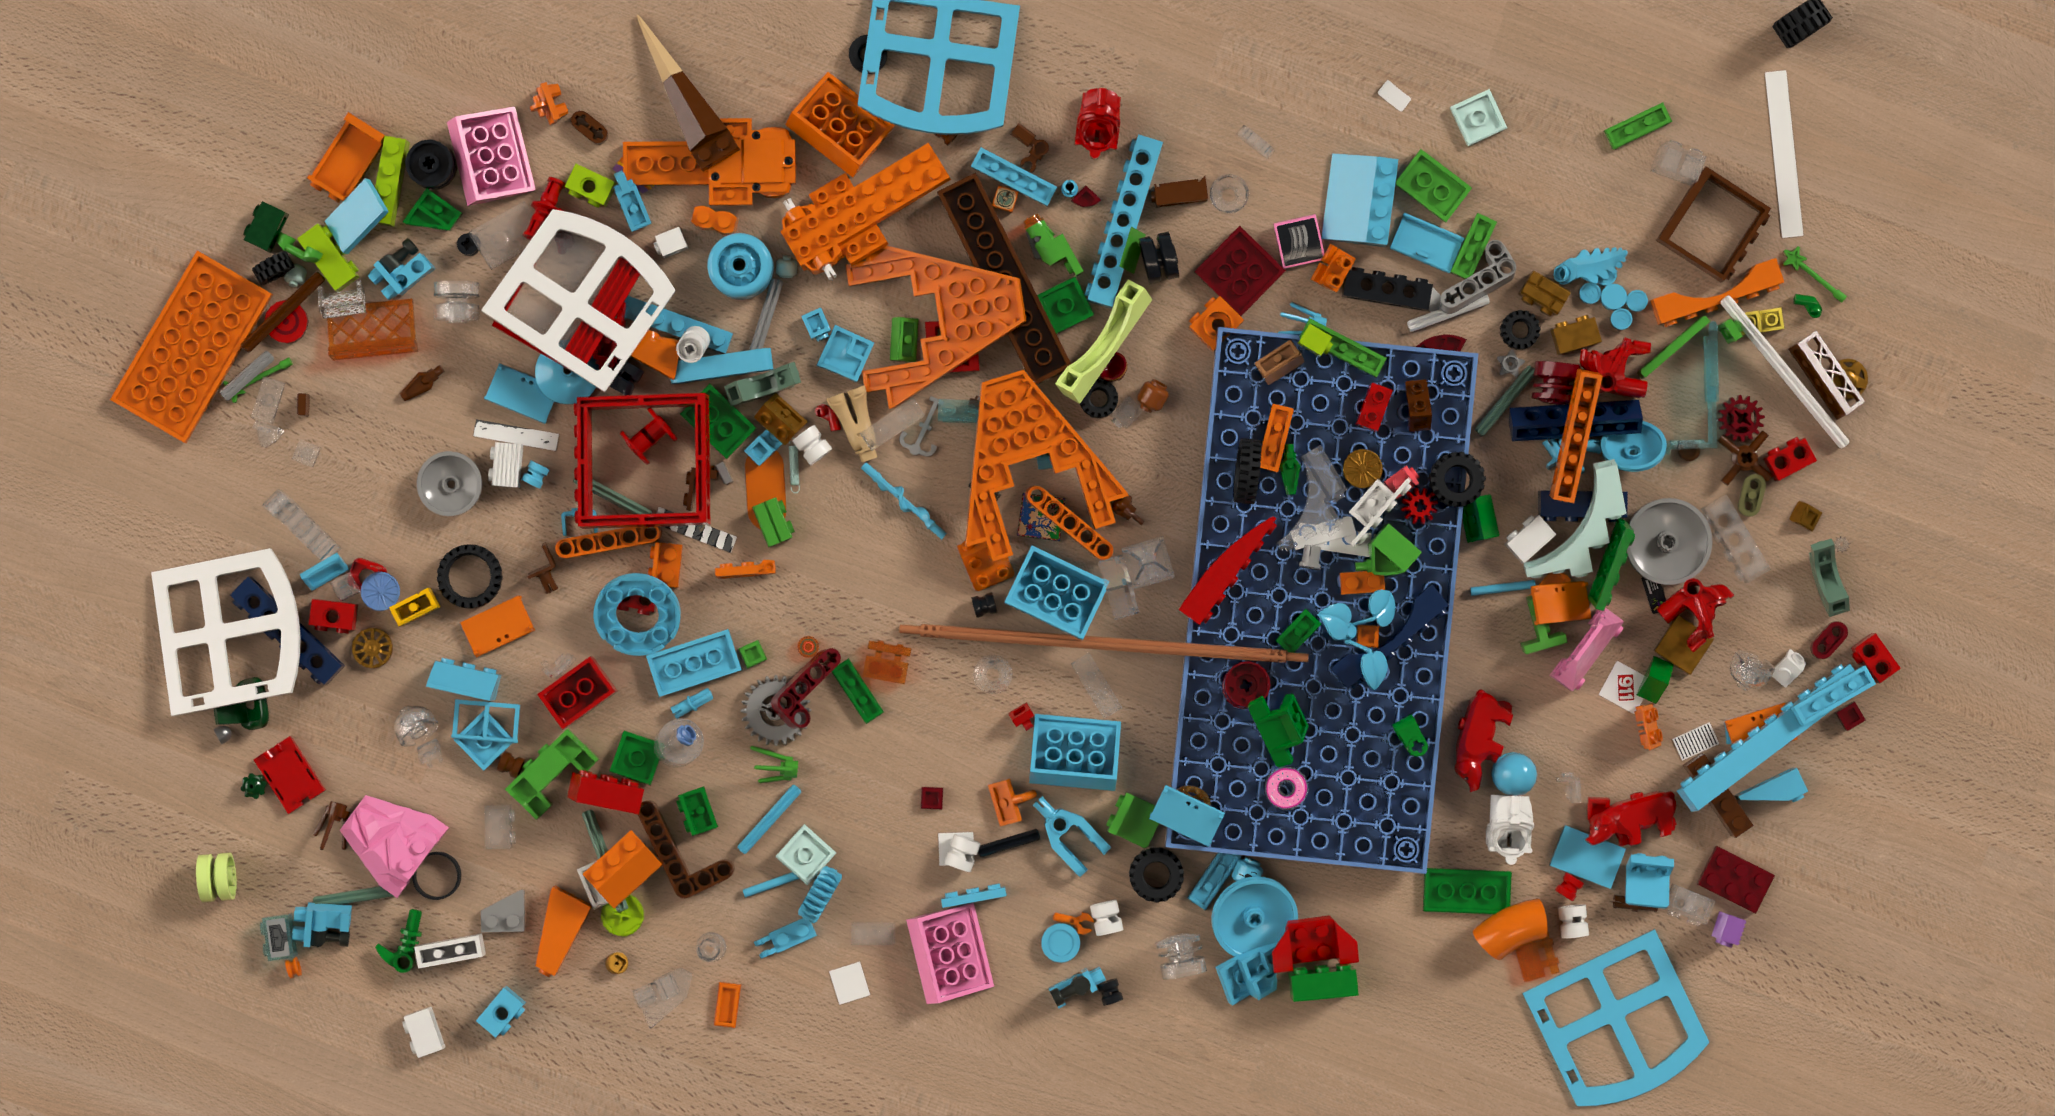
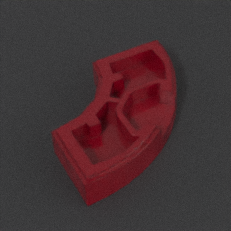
[1416,334,1467,352]

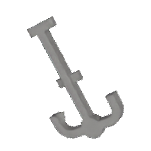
[899,396,944,457]

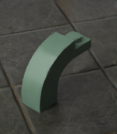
[724,362,801,406]
[1809,539,1850,617]

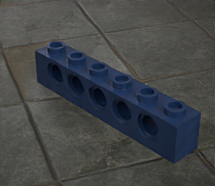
[1509,400,1643,442]
[230,576,345,685]

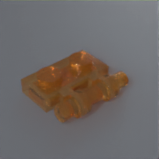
[862,640,912,684]
[1515,930,1560,982]

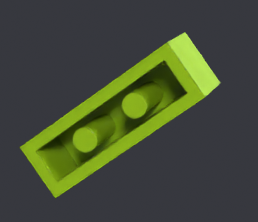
[297,223,360,292]

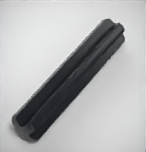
[978,829,1040,857]

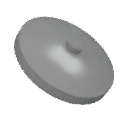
[1626,498,1712,585]

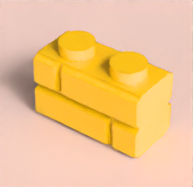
[389,588,441,627]

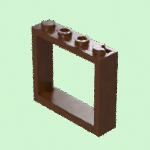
[1656,166,1771,283]

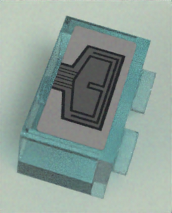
[260,913,298,961]

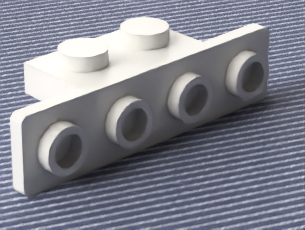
[1349,477,1412,547]

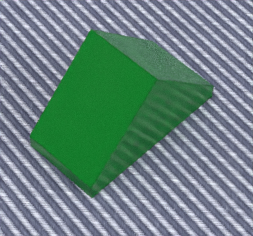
[1636,656,1674,704]

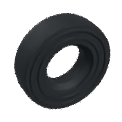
[849,35,888,74]

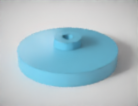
[1041,923,1080,962]

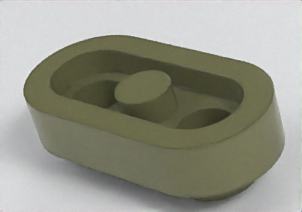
[1738,474,1766,517]

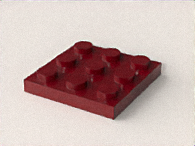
[1194,226,1286,316]

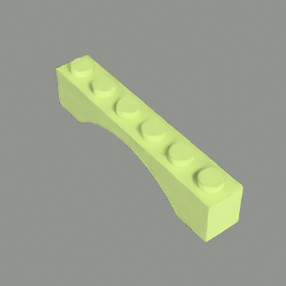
[1055,280,1152,404]

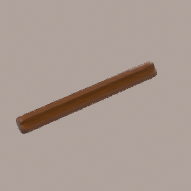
[241,272,325,352]

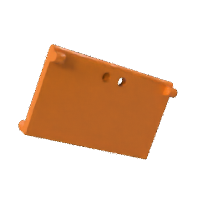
[1531,581,1592,625]
[460,595,535,658]
[1725,703,1798,744]

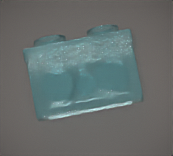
[938,399,979,423]

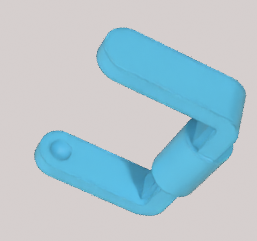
[561,508,598,536]

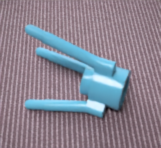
[1278,302,1327,335]

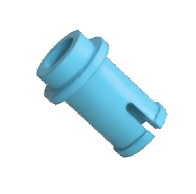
[1061,180,1078,197]

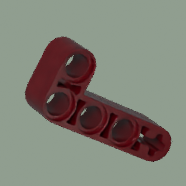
[771,648,841,729]

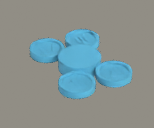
[1579,271,1648,330]

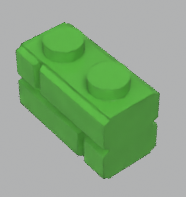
[752,498,795,548]

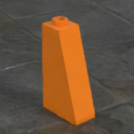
[535,885,592,977]

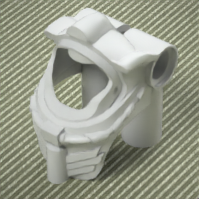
[1486,795,1534,865]

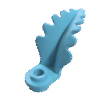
[1553,247,1628,285]

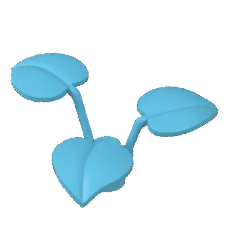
[1317,590,1396,690]

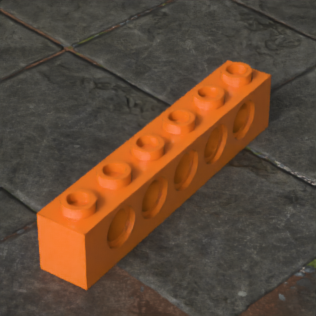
[1549,369,1603,503]

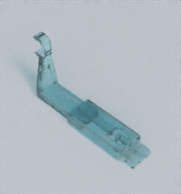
[1666,321,1719,456]

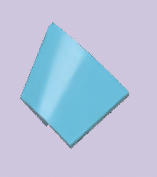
[1215,943,1277,1005]

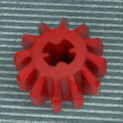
[1401,488,1438,524]

